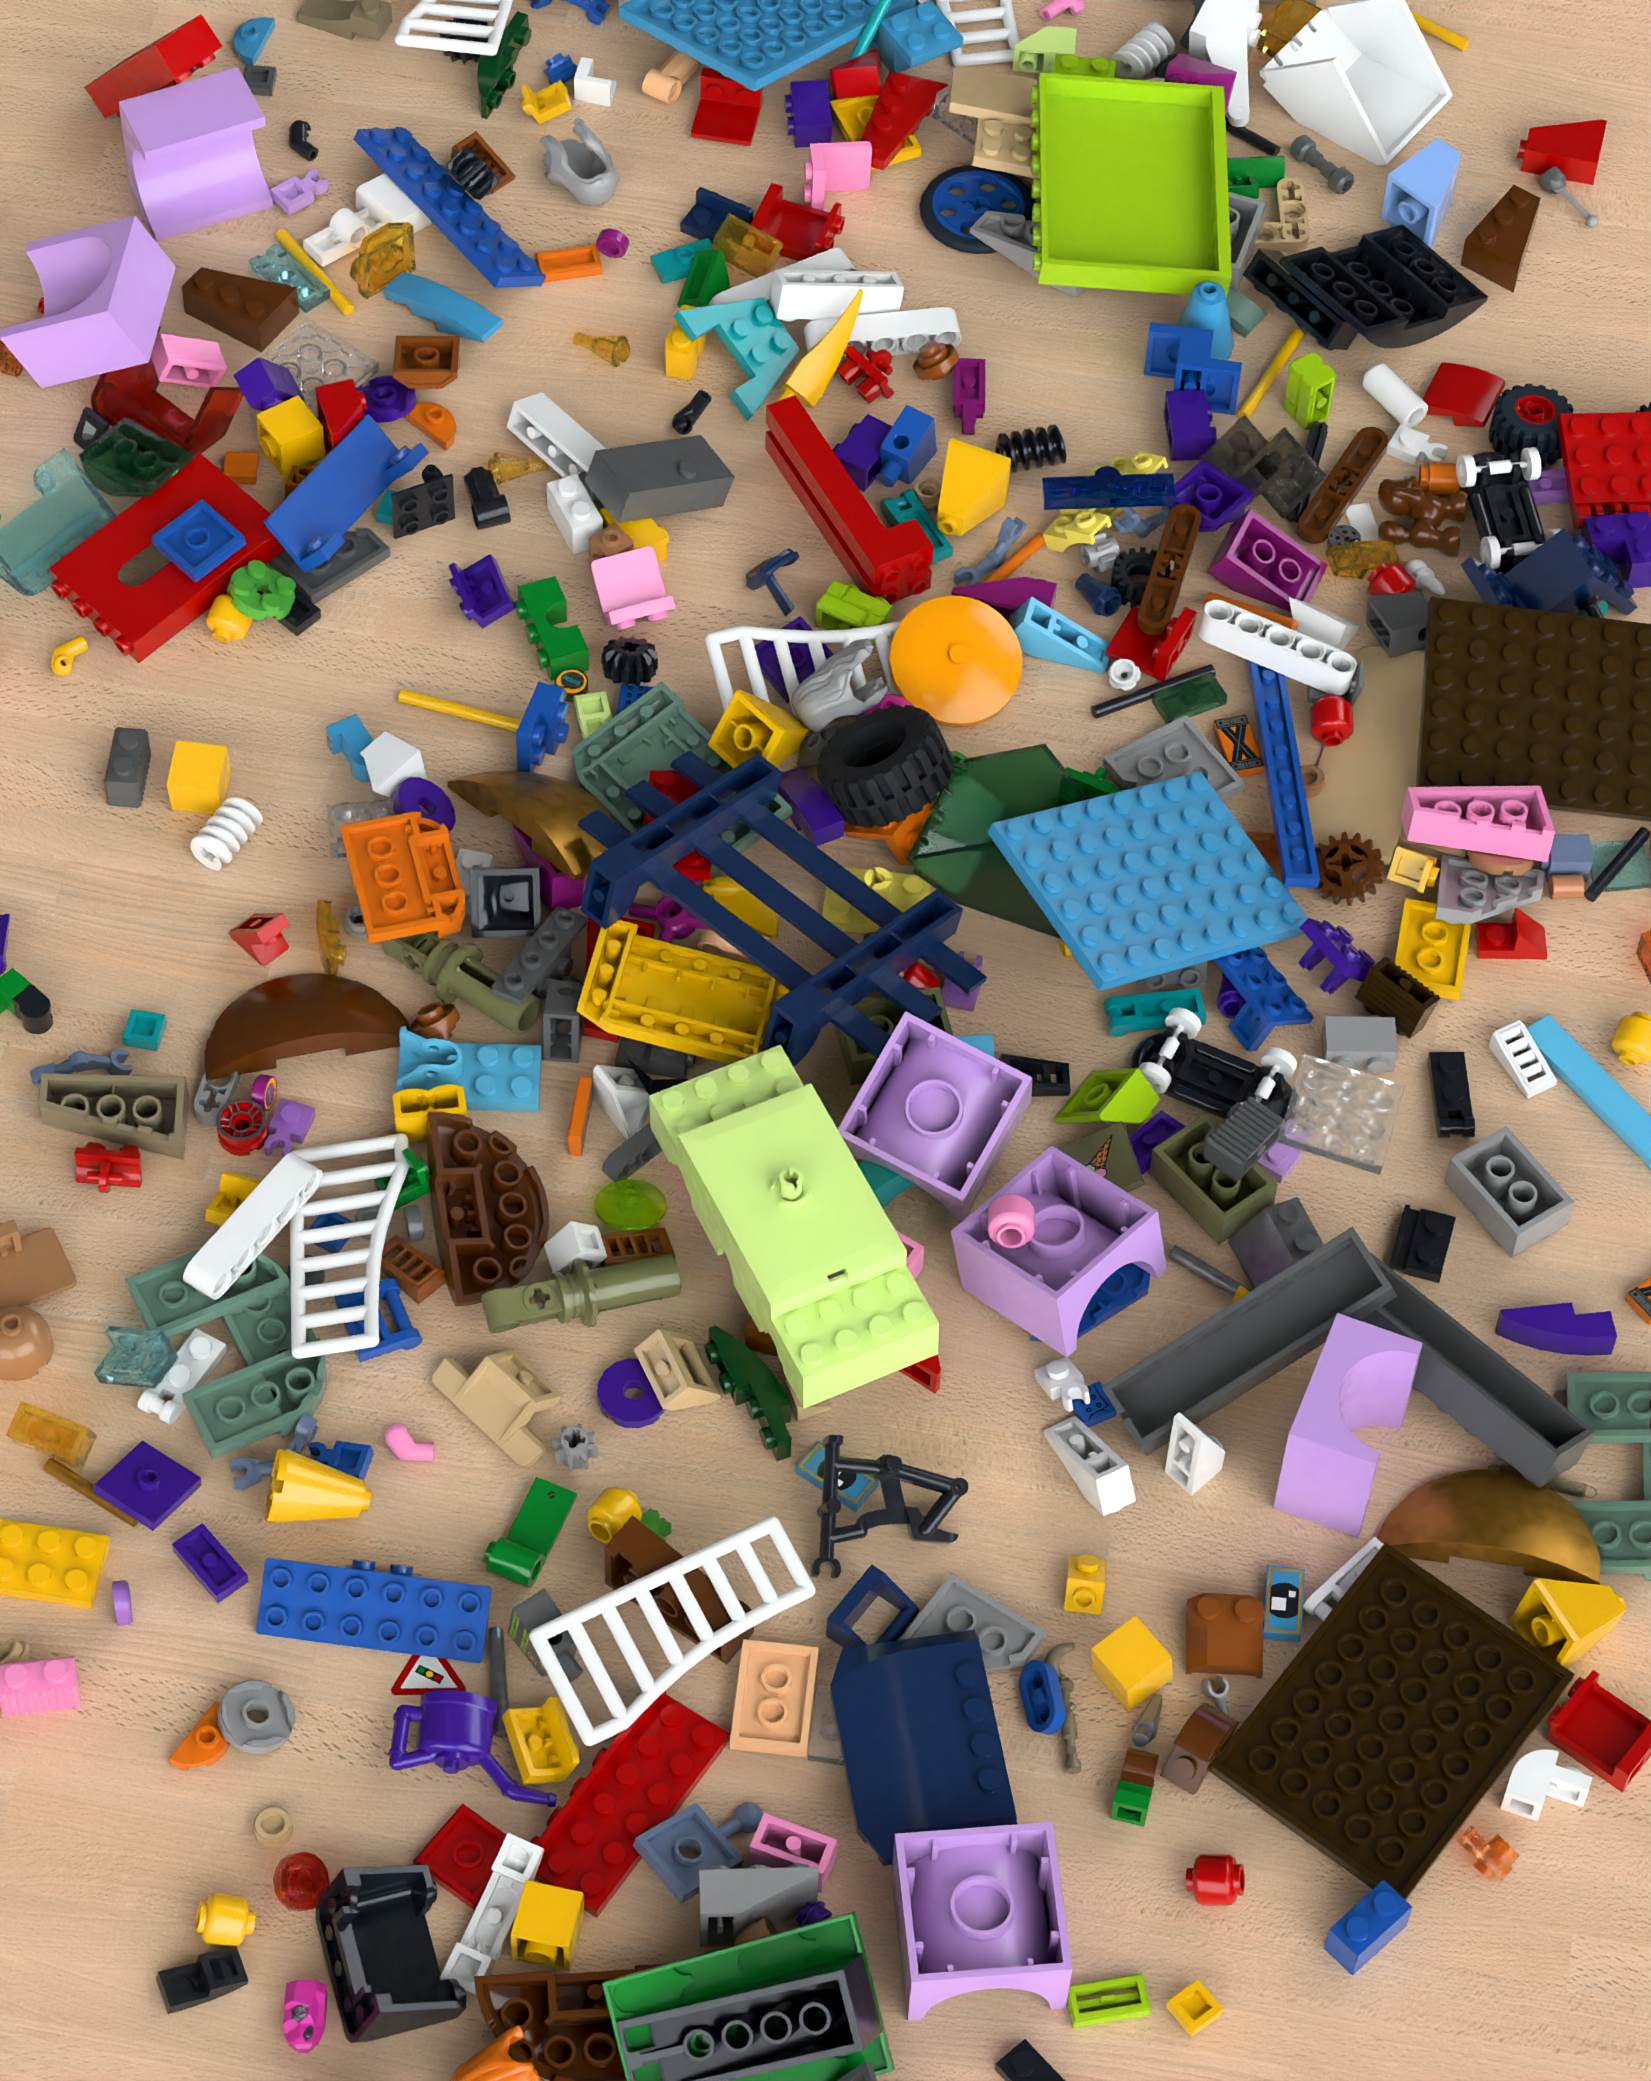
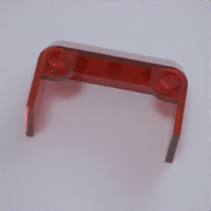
[91,326,244,468]

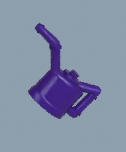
[388,1690,557,1807]

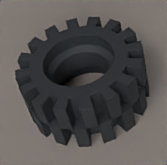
[1111,547,1172,608]

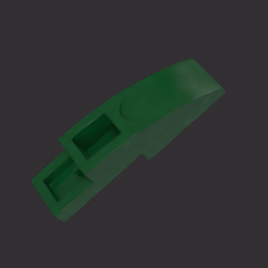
[477,11,532,119]
[704,1326,792,1461]

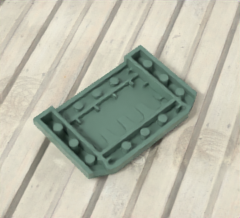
[571,681,793,884]

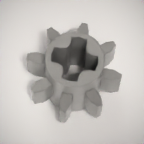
[1080,531,1120,573]
[552,1423,598,1472]

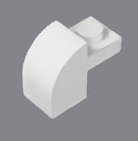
[1500,1749,1593,1821]

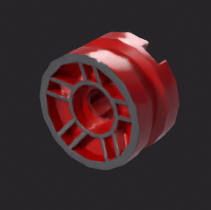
[216,1099,268,1156]

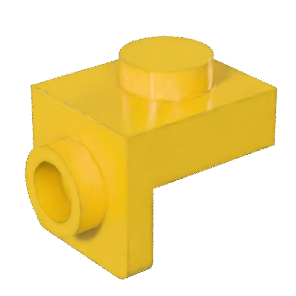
[520,80,572,125]
[1386,845,1440,893]
[1064,1554,1107,1615]

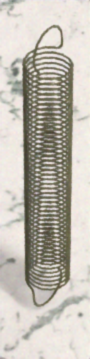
[1488,1464,1597,1498]

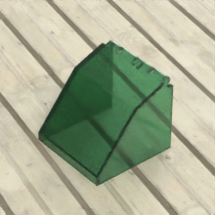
[906,744,1089,939]

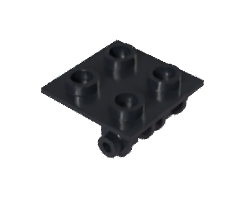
[391,464,455,539]

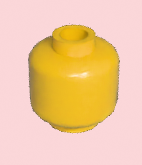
[206,592,254,643]
[1611,1012,1651,1066]
[587,1487,642,1543]
[195,1892,256,1947]

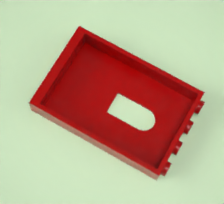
[49,453,285,663]

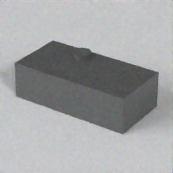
[584,435,735,523]

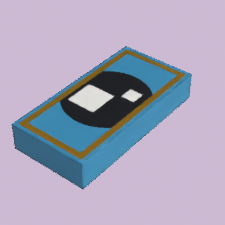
[796,1441,878,1512]
[1263,1565,1305,1642]

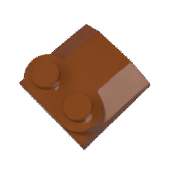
[393,336,460,389]
[1186,1593,1265,1678]

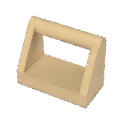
[634,1328,721,1411]

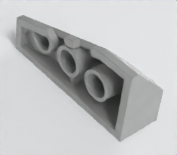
[970,211,1086,297]

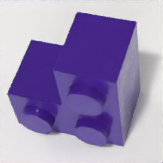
[1581,511,1651,589]

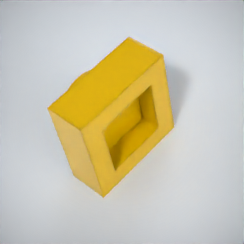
[1166,1979,1223,2037]

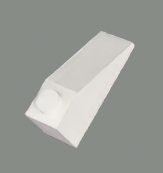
[1165,1412,1225,1496]
[1043,1416,1136,1516]

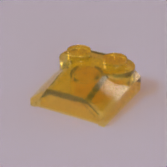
[350,222,416,300]

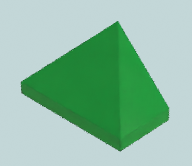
[677,249,731,308]

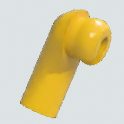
[50,635,88,676]

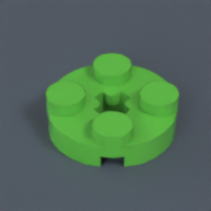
[227,560,296,621]

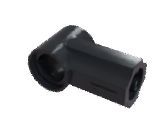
[464,466,511,530]

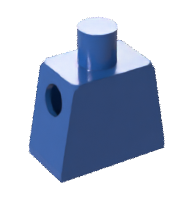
[876,405,937,487]

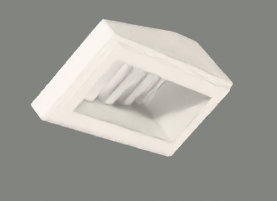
[1489,1020,1558,1099]

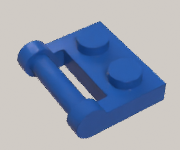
[335,1278,422,1362]

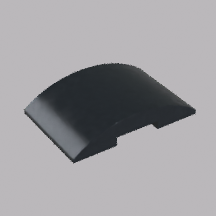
[1279,224,1488,348]

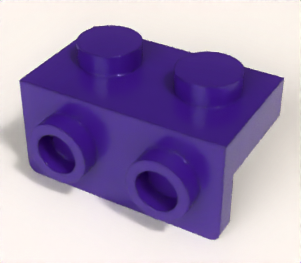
[449,554,516,628]

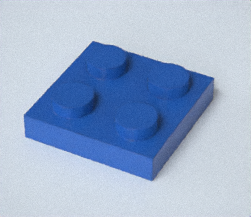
[151,499,246,583]

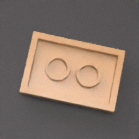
[730,1639,819,1758]

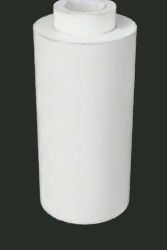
[1363,364,1428,428]

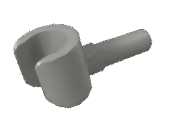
[1201,1676,1230,1716]

